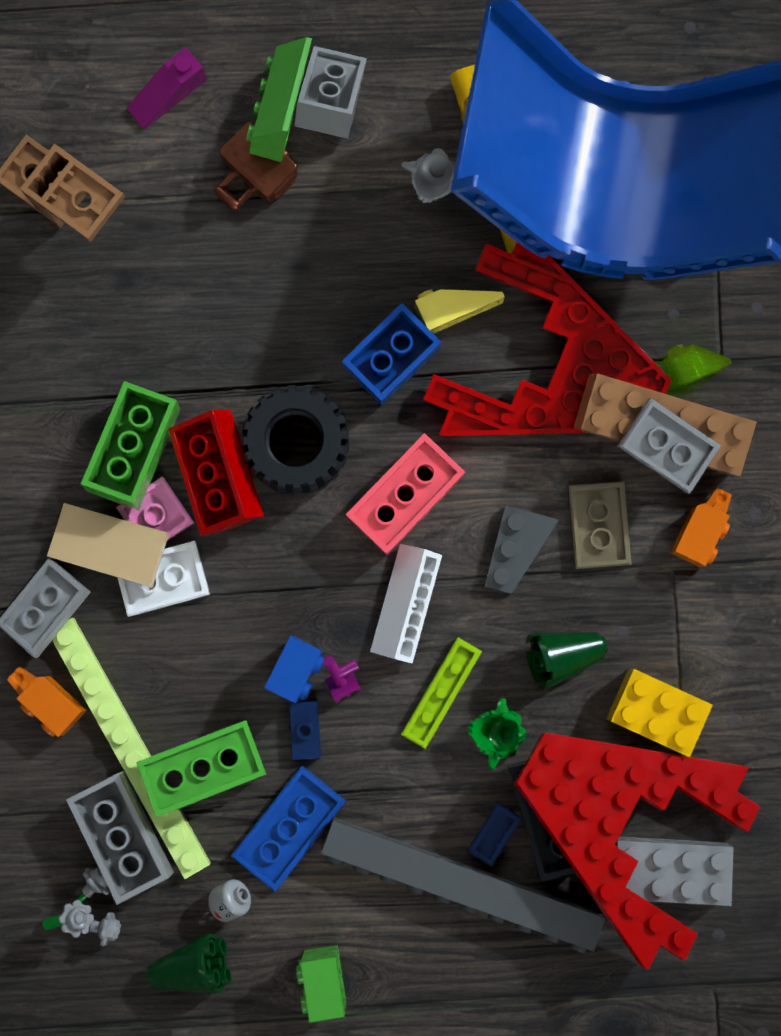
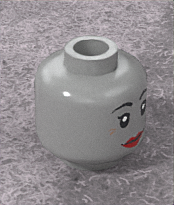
[208,879,251,922]

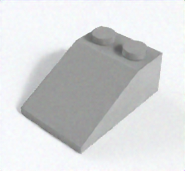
[295,46,367,139]

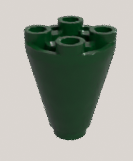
[147,933,232,994]

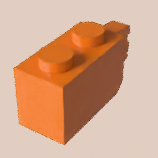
[670,488,732,568]
[7,667,87,737]

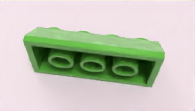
[246,37,312,162]

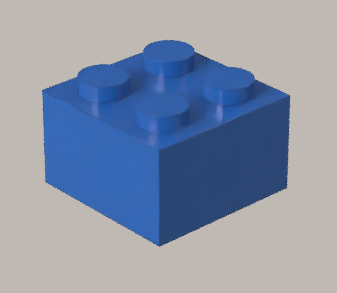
[264,636,324,703]

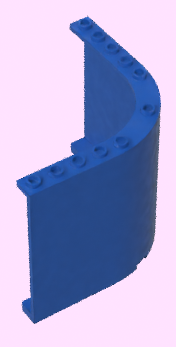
[450,0,781,280]

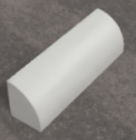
[370,544,442,663]

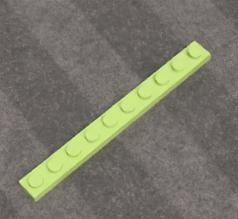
[52,618,211,879]

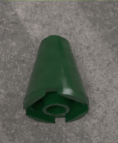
[526,632,608,689]

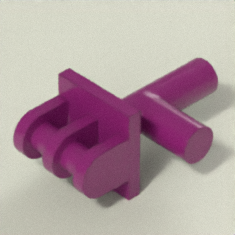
[323,656,362,703]

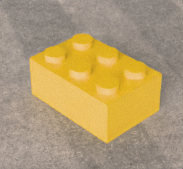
[606,668,713,757]

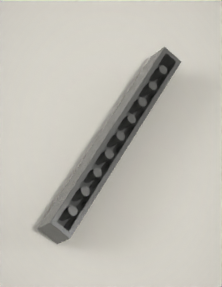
[321,817,605,953]

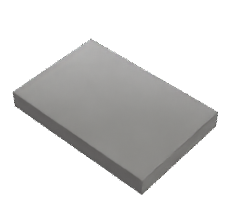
[617,398,721,494]
[0,558,90,658]

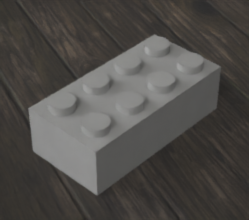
[66,771,174,904]
[615,836,734,906]

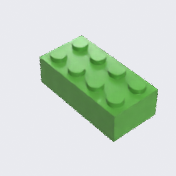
[81,381,181,511]

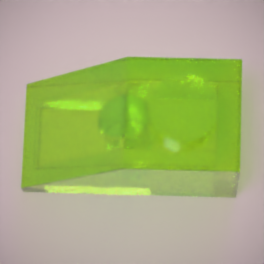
[662,344,732,390]

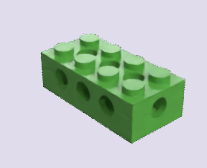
[136,720,266,818]

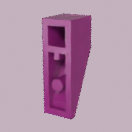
[126,47,207,130]

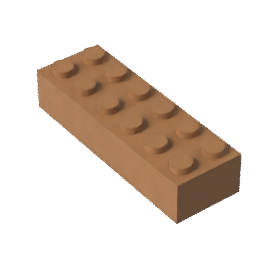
[573,373,757,476]

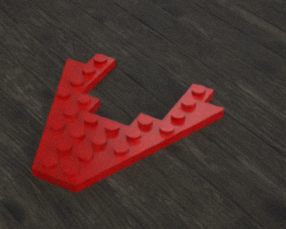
[423,242,672,436]
[514,732,760,969]

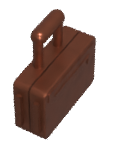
[214,122,298,211]

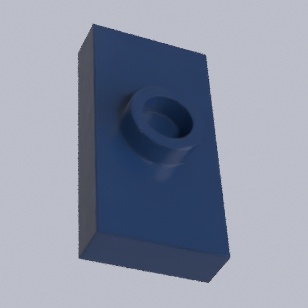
[289,701,321,760]
[467,802,522,867]

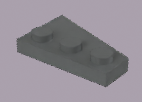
[484,506,559,594]

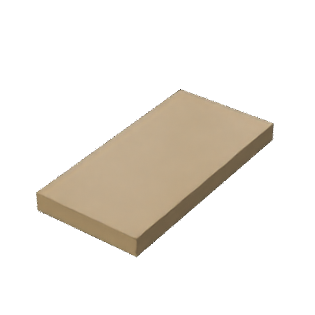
[47,503,169,587]

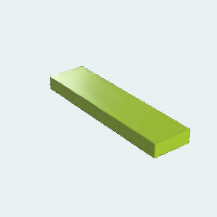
[401,637,482,749]

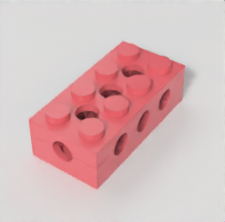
[346,433,465,555]

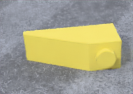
[414,289,505,334]

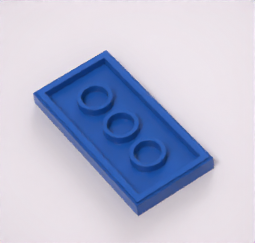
[231,765,346,892]

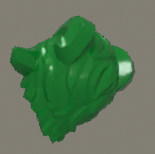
[467,698,526,770]

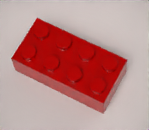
[168,409,264,536]

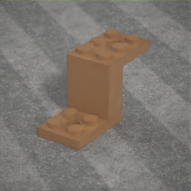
[0,134,125,242]

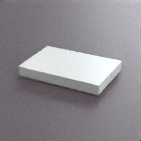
[117,541,210,617]

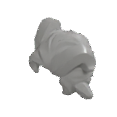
[401,148,456,203]

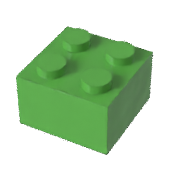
[296,945,346,1023]

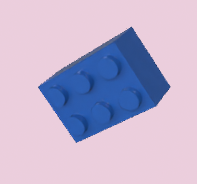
[342,303,442,406]

